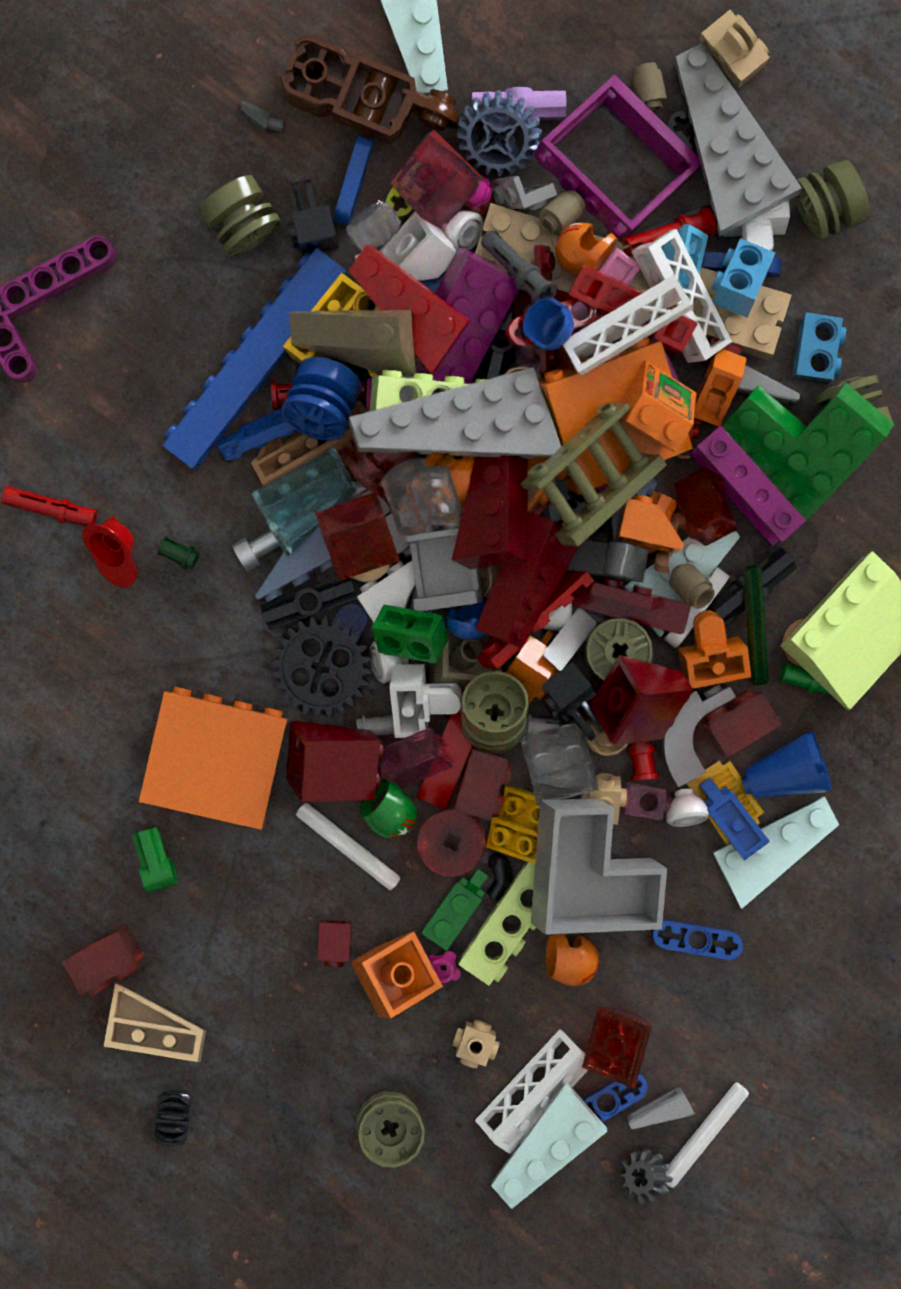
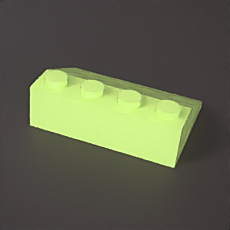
[780,551,901,711]

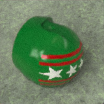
[360,779,418,839]

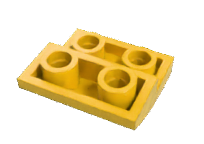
[486,786,550,864]

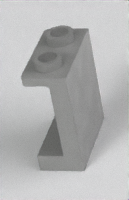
[404,521,484,611]

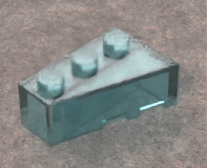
[251,447,358,557]

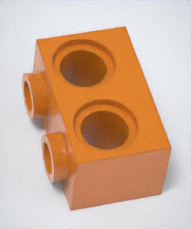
[694,349,747,427]

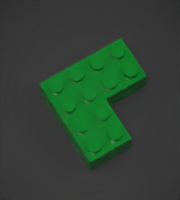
[722,383,894,523]

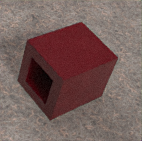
[318,920,352,967]

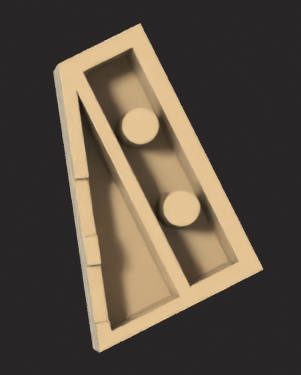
[103,983,206,1062]

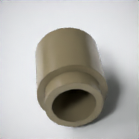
[631,62,667,112]
[539,190,585,236]
[669,563,715,609]

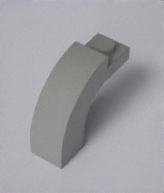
[661,684,736,788]

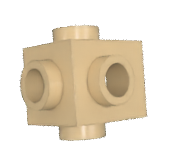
[581,773,627,825]
[452,1020,500,1068]

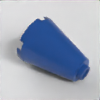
[741,731,832,798]

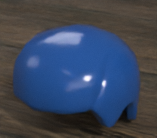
[523,297,574,351]
[445,600,487,640]

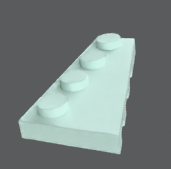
[380,0,448,95]
[624,512,740,638]
[712,796,839,909]
[491,1081,607,1209]

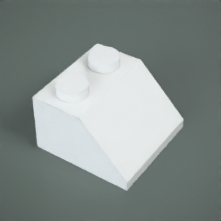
[380,209,457,281]

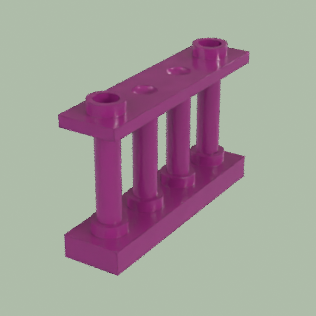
[689,425,806,547]

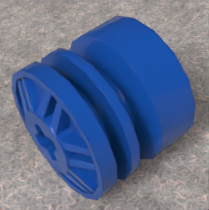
[281,357,362,441]

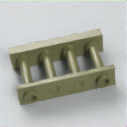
[521,402,667,547]

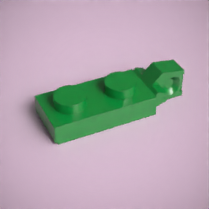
[421,867,488,951]

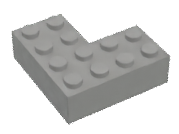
[531,798,667,935]

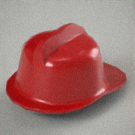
[82,516,137,588]

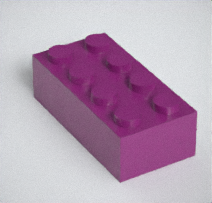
[414,246,519,384]

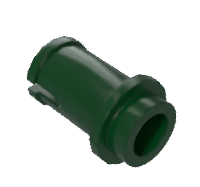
[157,536,200,569]

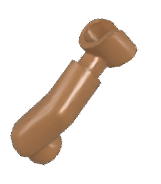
[654,512,692,573]

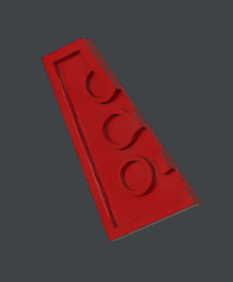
[349,244,470,374]
[476,571,595,669]

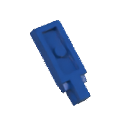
[218,408,296,461]
[700,778,770,861]

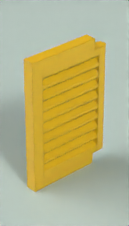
[686,760,764,845]

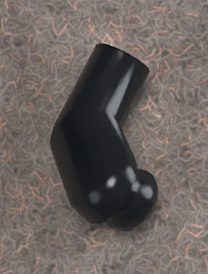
[486,853,513,901]

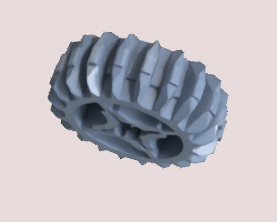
[457,90,542,177]

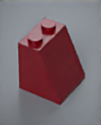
[590,655,693,745]
[286,721,383,802]

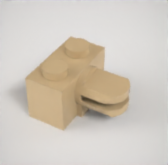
[698,10,770,89]

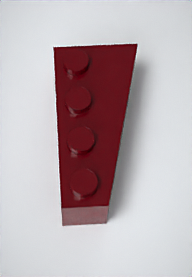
[452,455,528,570]
[475,512,581,648]

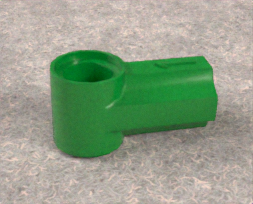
[131,826,178,893]

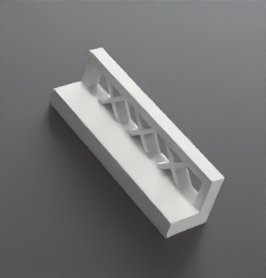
[632,229,732,363]
[563,275,694,376]
[475,1029,596,1154]

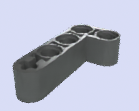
[566,540,649,582]

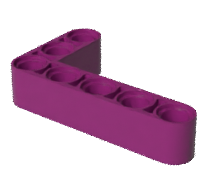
[0,236,117,383]

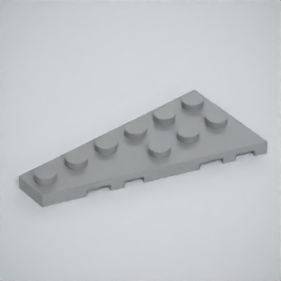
[675,43,802,237]
[348,367,561,459]

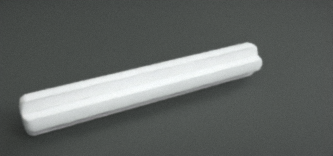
[296,803,400,890]
[665,1082,749,1188]

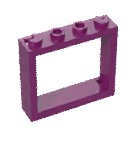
[533,74,701,242]

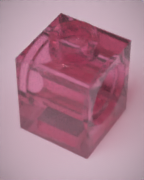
[622,782,671,821]

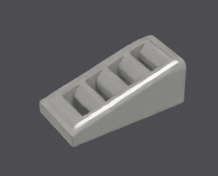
[735,366,800,406]
[626,1087,695,1129]

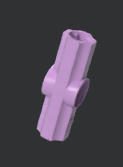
[472,87,566,121]

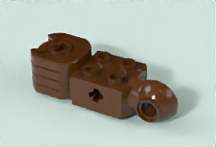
[280,35,459,145]

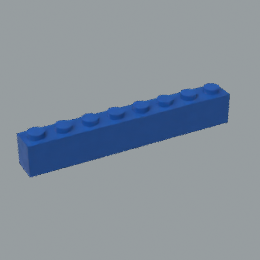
[162,248,348,472]

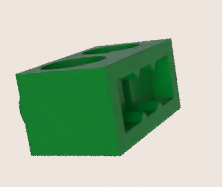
[372,604,448,664]

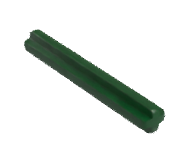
[743,565,769,686]

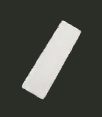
[543,608,597,671]

